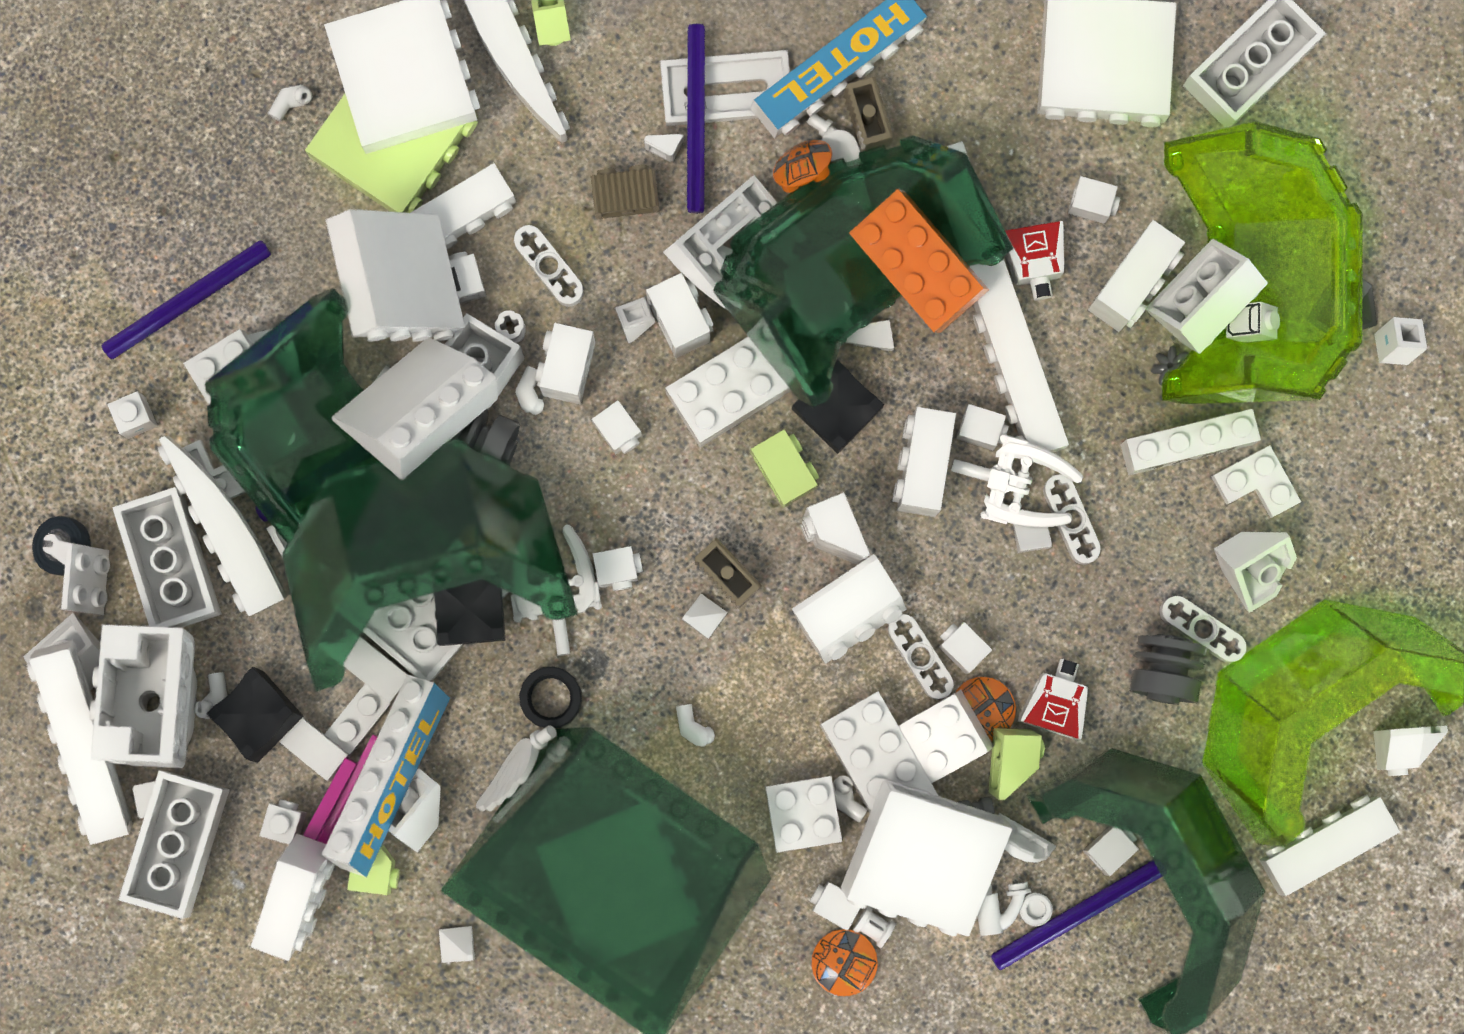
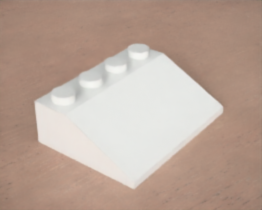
[332,338,498,481]

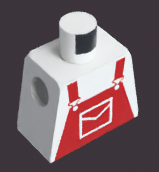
[999,221,1064,300]
[1017,659,1088,740]

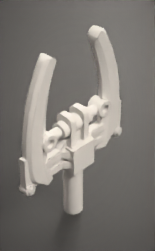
[951,434,1083,527]
[511,525,602,656]

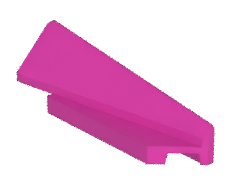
[303,734,378,844]

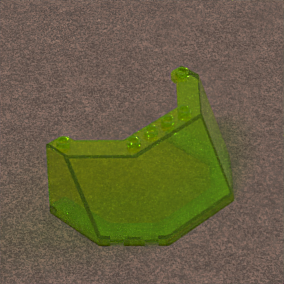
[1162,121,1363,404]
[1202,599,1464,847]

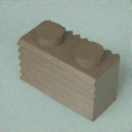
[843,77,894,154]
[591,165,660,219]
[695,538,762,608]

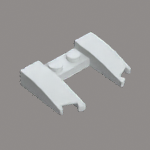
[663,175,805,308]
[279,627,409,781]

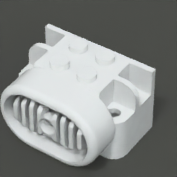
[90,625,197,768]

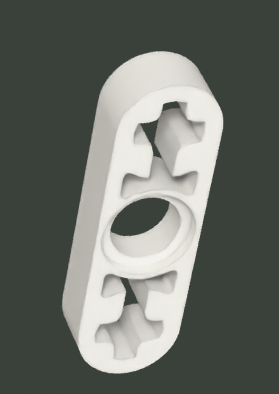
[514,225,584,307]
[1043,474,1101,565]
[1160,596,1246,662]
[888,614,954,699]

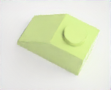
[531,0,571,46]
[989,728,1045,800]
[347,844,400,895]

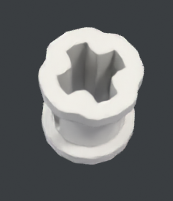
[495,310,526,344]
[853,906,896,948]

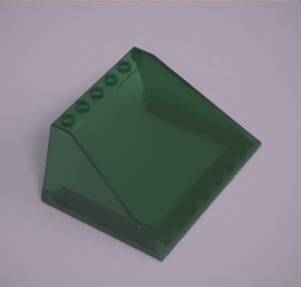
[440,727,771,1034]

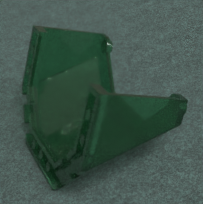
[713,135,1014,407]
[205,287,494,587]
[282,439,578,691]
[1026,748,1265,1034]

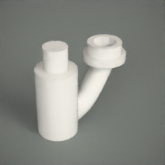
[977,882,1032,936]

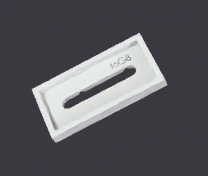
[660,50,790,126]

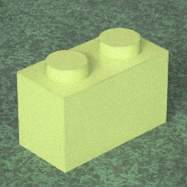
[750,429,819,508]

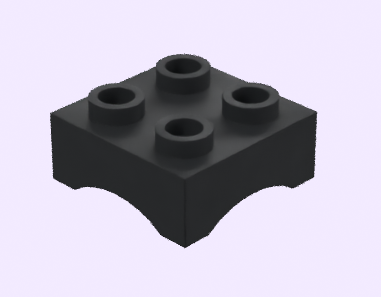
[792,359,884,454]
[433,573,506,646]
[206,667,303,763]

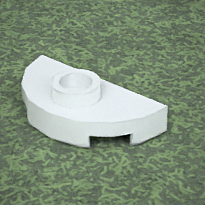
[998,813,1056,863]

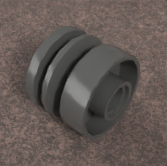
[442,409,520,486]
[1129,634,1207,705]

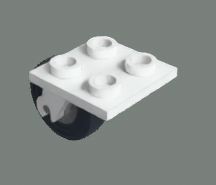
[32,516,110,615]

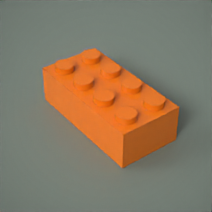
[849,189,989,333]

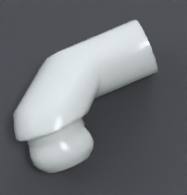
[267,85,312,122]
[515,366,544,415]
[194,672,228,719]
[676,704,715,747]
[833,775,868,823]

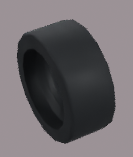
[519,666,582,728]

